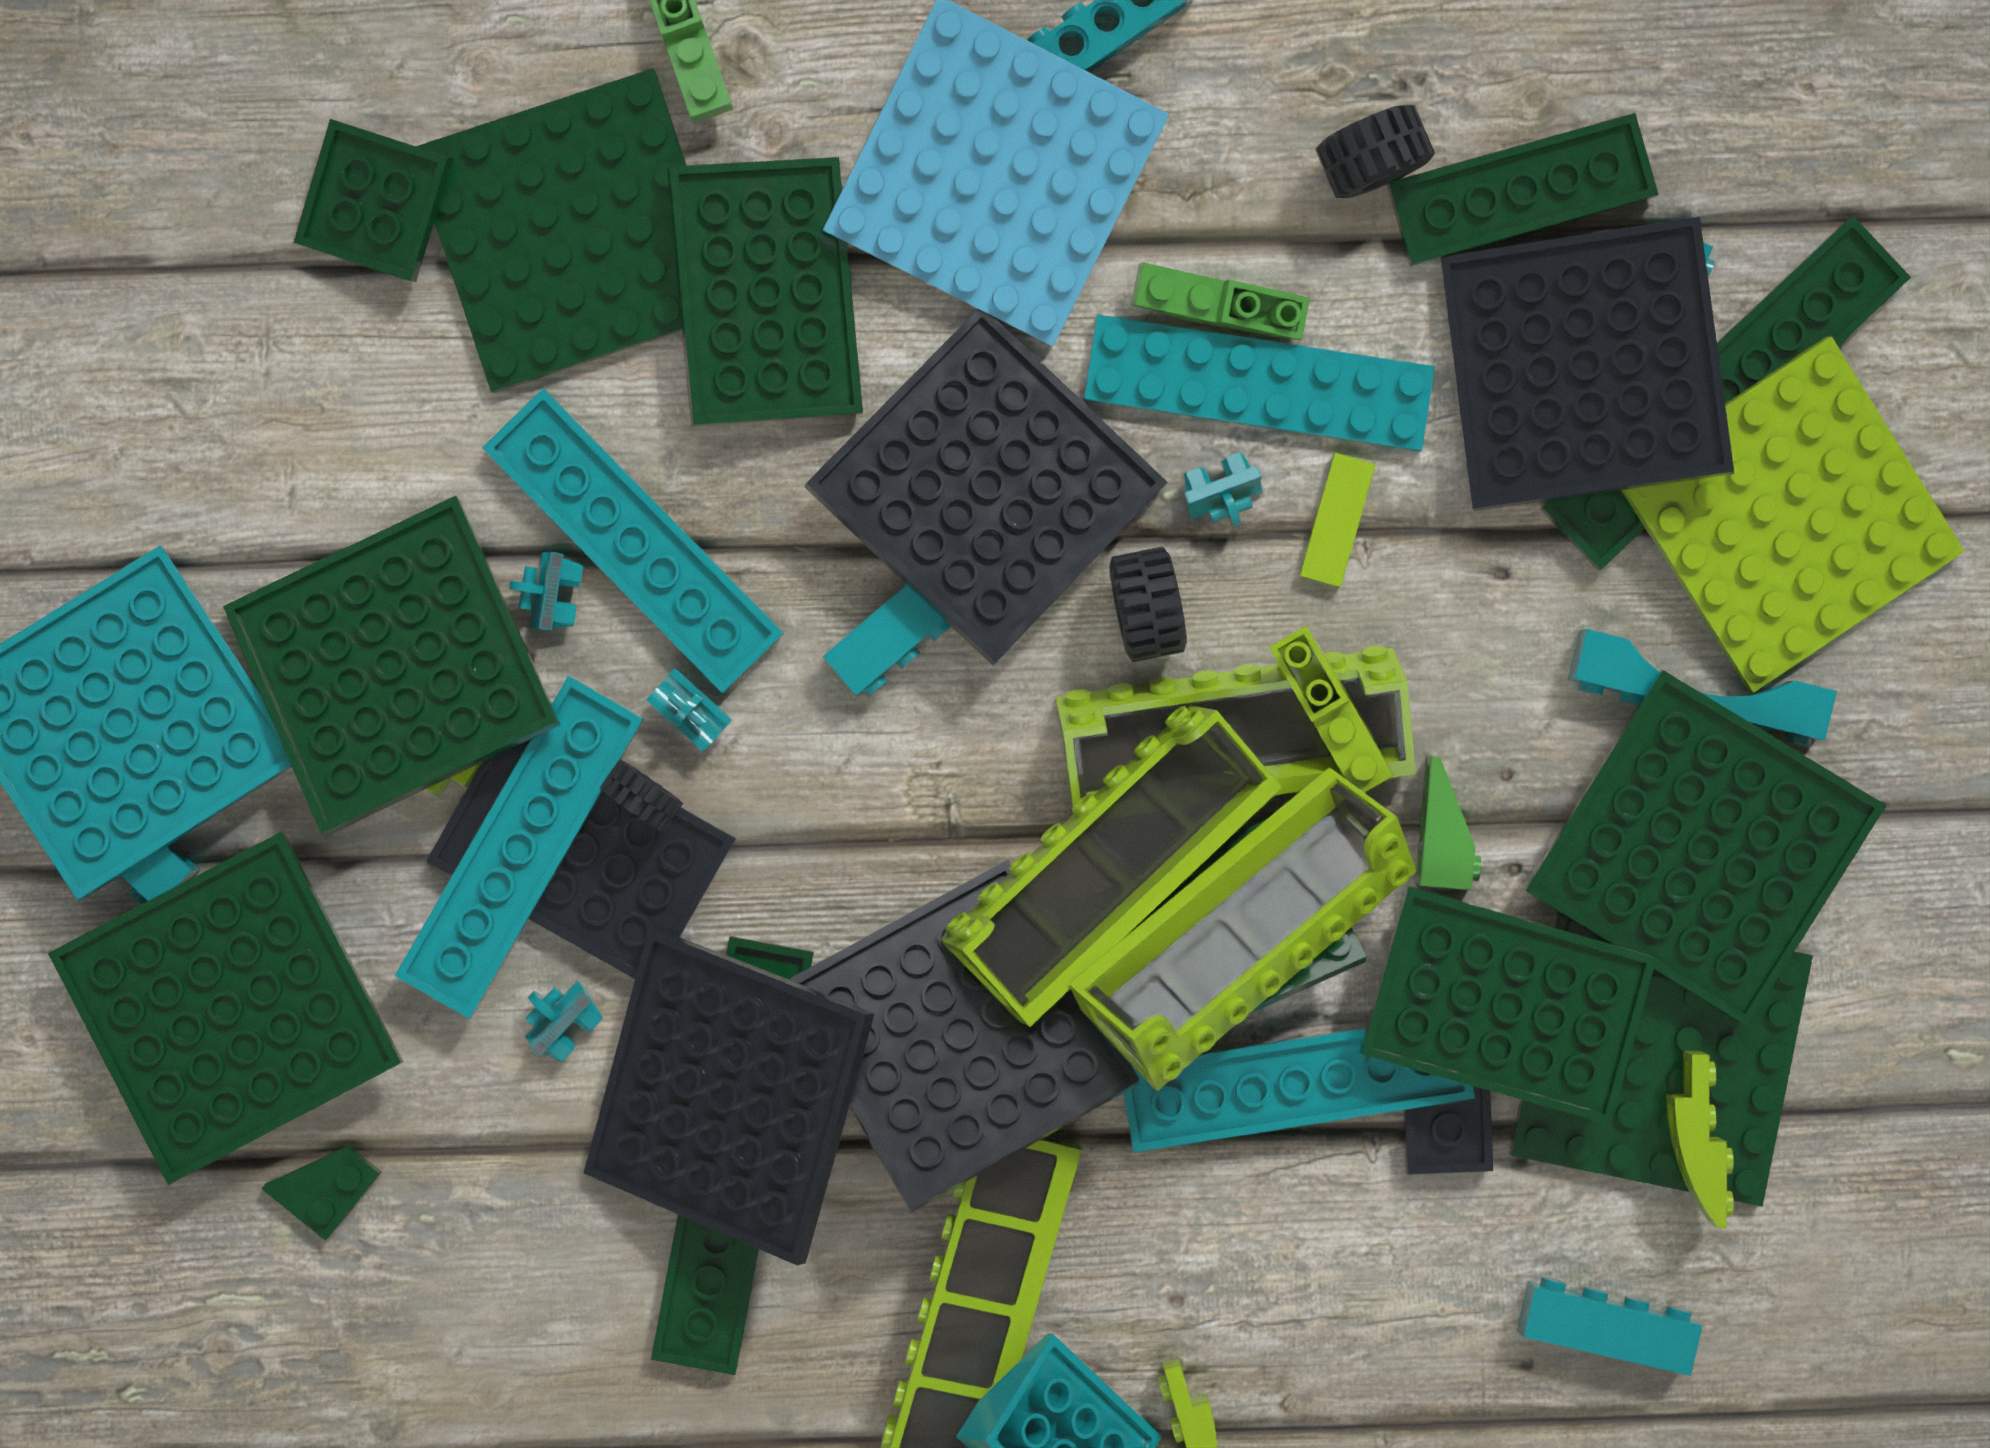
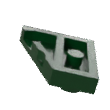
[261,1145,382,1241]

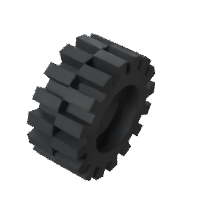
[599,759,684,832]

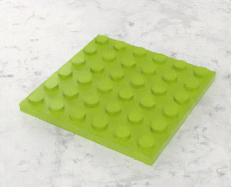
[1621,336,1965,693]

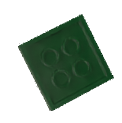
[293,119,453,282]

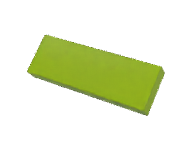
[1299,452,1376,588]

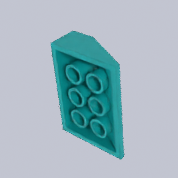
[956,1333,1162,1448]

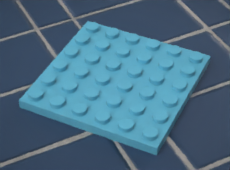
[823,0,1170,346]

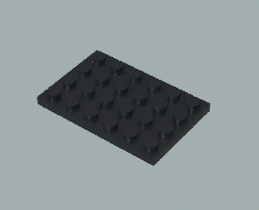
[426,739,736,979]

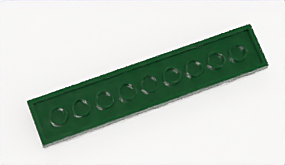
[1540,215,1911,571]
[651,936,814,1375]

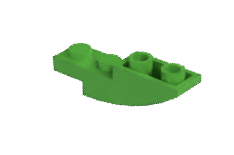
[649,0,734,124]
[1131,262,1310,340]

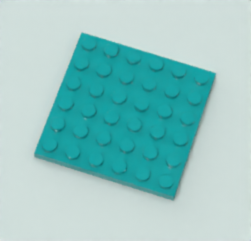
[0,545,292,902]

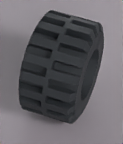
[1315,105,1435,199]
[1109,546,1187,662]

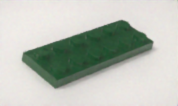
[1387,113,1659,267]

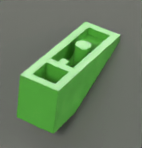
[1415,757,1481,890]

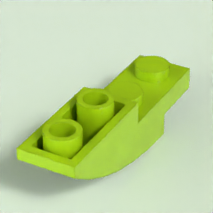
[1269,625,1394,793]
[1666,1051,1734,1228]
[1157,1358,1218,1448]

